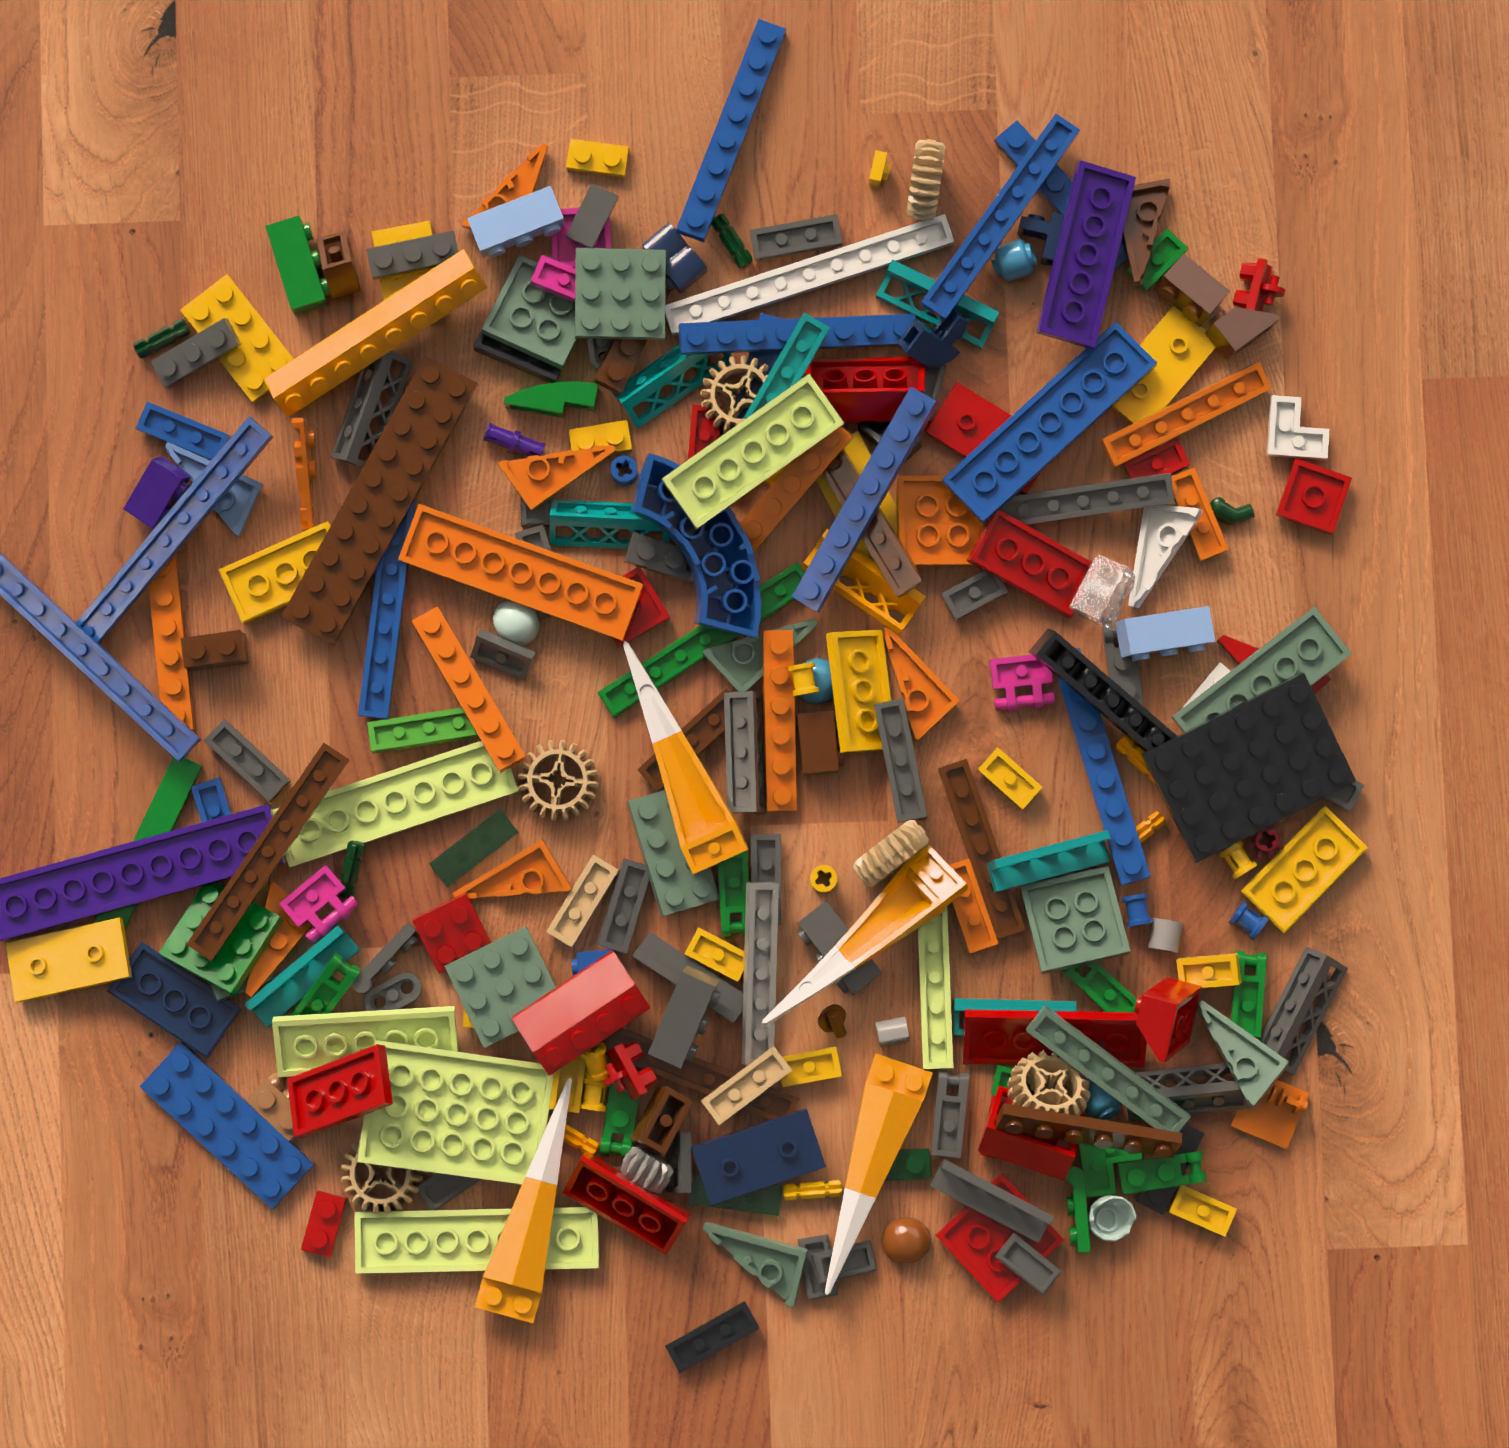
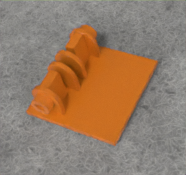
[1230,1080,1310,1149]

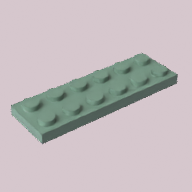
[1171,606,1352,733]

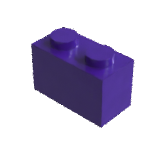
[123,456,191,529]

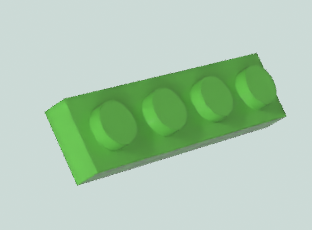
[367,708,478,754]

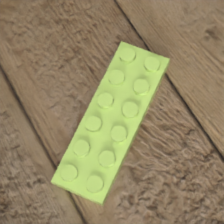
[661,374,844,529]
[272,1006,459,1077]

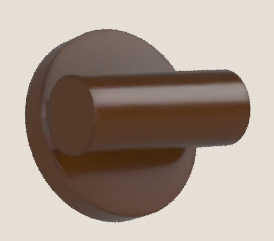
[818,1004,847,1038]

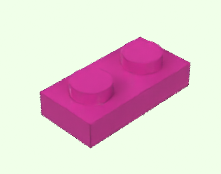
[530,255,575,303]

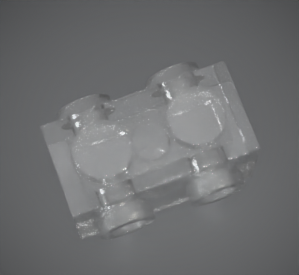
[1069,554,1136,629]

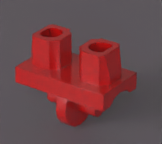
[1233,258,1285,312]
[602,1041,657,1100]

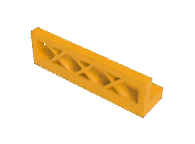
[801,529,926,635]

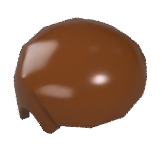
[882,1217,931,1264]

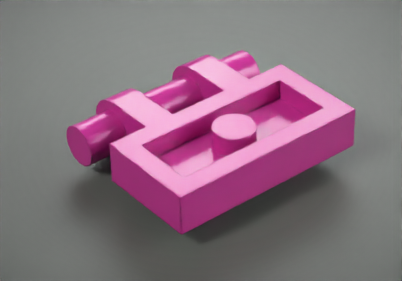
[989,655,1055,712]
[279,865,359,944]

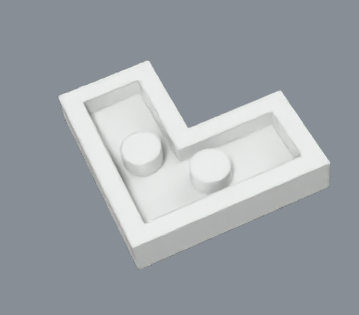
[1266,395,1330,460]

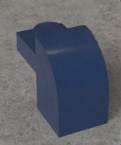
[1017,211,1064,266]
[898,308,969,366]

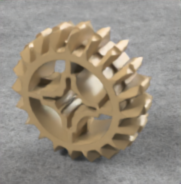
[906,139,945,221]
[700,356,768,434]
[518,740,599,821]
[853,820,929,887]
[1007,1049,1090,1116]
[341,1143,423,1214]

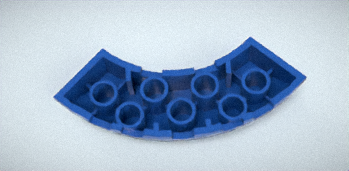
[630,453,762,638]

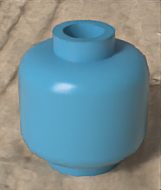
[991,239,1037,282]
[1085,1078,1123,1120]

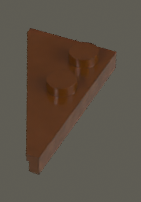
[1122,179,1170,287]

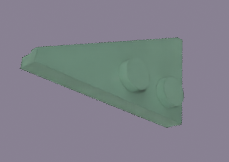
[702,618,818,692]
[1197,1000,1289,1110]
[703,1222,808,1307]

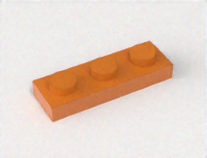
[1171,467,1229,562]
[949,858,998,954]

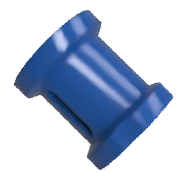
[611,455,639,486]
[1122,893,1154,927]
[1228,901,1269,940]

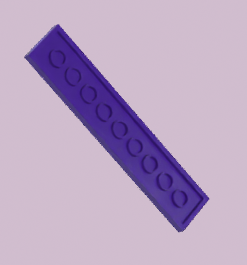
[0,804,286,942]

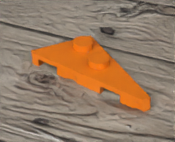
[462,143,549,230]
[291,418,317,531]
[498,445,617,511]
[882,626,960,741]
[452,839,573,899]
[245,882,313,999]

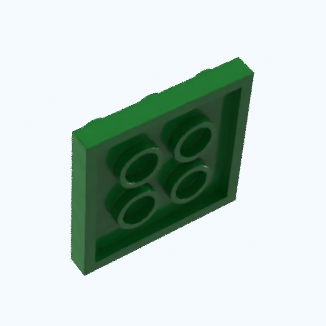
[159,882,284,997]

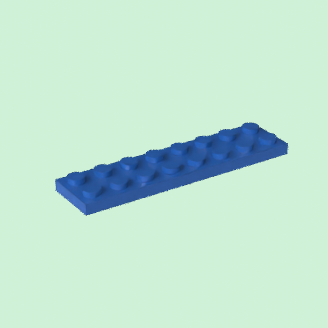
[942,321,1157,524]

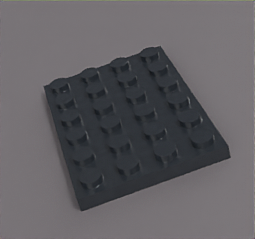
[1141,672,1356,863]

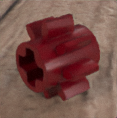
[1247,824,1284,859]

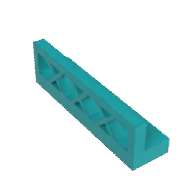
[876,259,999,349]
[744,313,830,419]
[611,344,732,428]
[550,499,669,549]
[986,830,1110,893]
[245,926,361,1028]
[953,998,1076,1035]

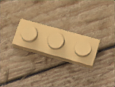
[546,855,619,948]
[701,1046,792,1125]

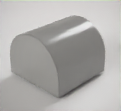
[1147,918,1183,953]
[875,1016,909,1048]

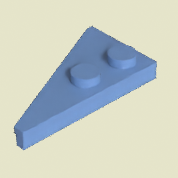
[165,442,264,537]

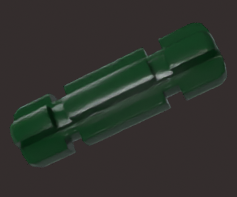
[711,213,753,268]
[133,319,190,358]
[339,840,365,898]

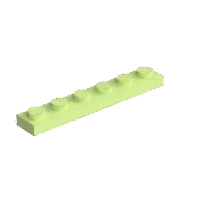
[917,906,953,1069]

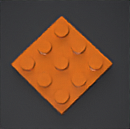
[896,475,987,566]

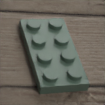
[626,790,720,917]

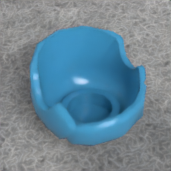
[800,657,833,705]

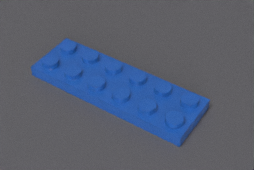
[139,1042,315,1209]

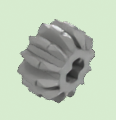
[620,1147,673,1193]

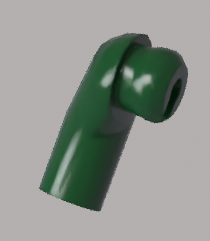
[1210,497,1255,525]

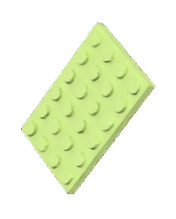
[356,1040,554,1185]

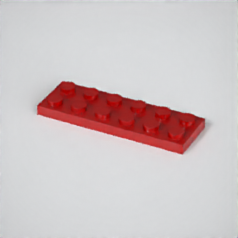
[963,1009,1147,1067]

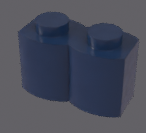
[642,223,708,294]

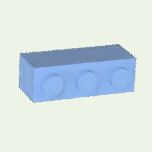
[467,186,565,258]
[1115,606,1215,662]

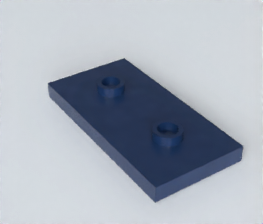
[107,942,242,1059]
[691,1108,826,1205]

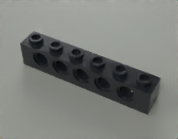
[1028,629,1177,752]

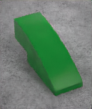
[504,381,599,418]

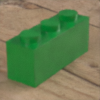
[265,215,331,315]

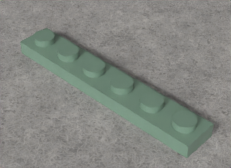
[1026,1005,1191,1132]

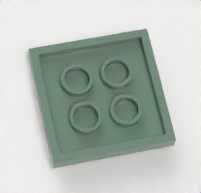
[575,248,666,340]
[481,255,578,370]
[1020,866,1131,974]
[445,926,556,1048]

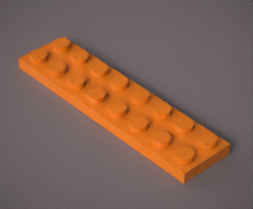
[398,504,644,642]

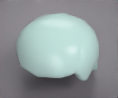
[493,600,540,646]
[1088,1195,1136,1242]

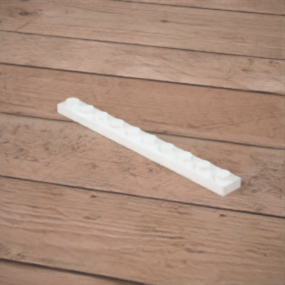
[665,214,954,336]

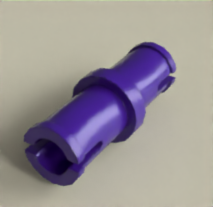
[483,423,546,457]

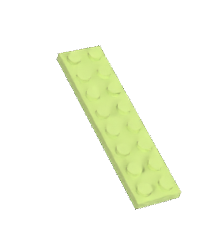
[272,741,519,868]
[355,1207,599,1274]

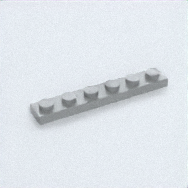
[741,882,779,1065]

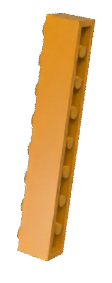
[264,249,488,417]

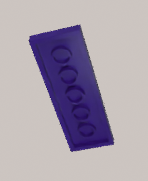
[1036,160,1136,350]

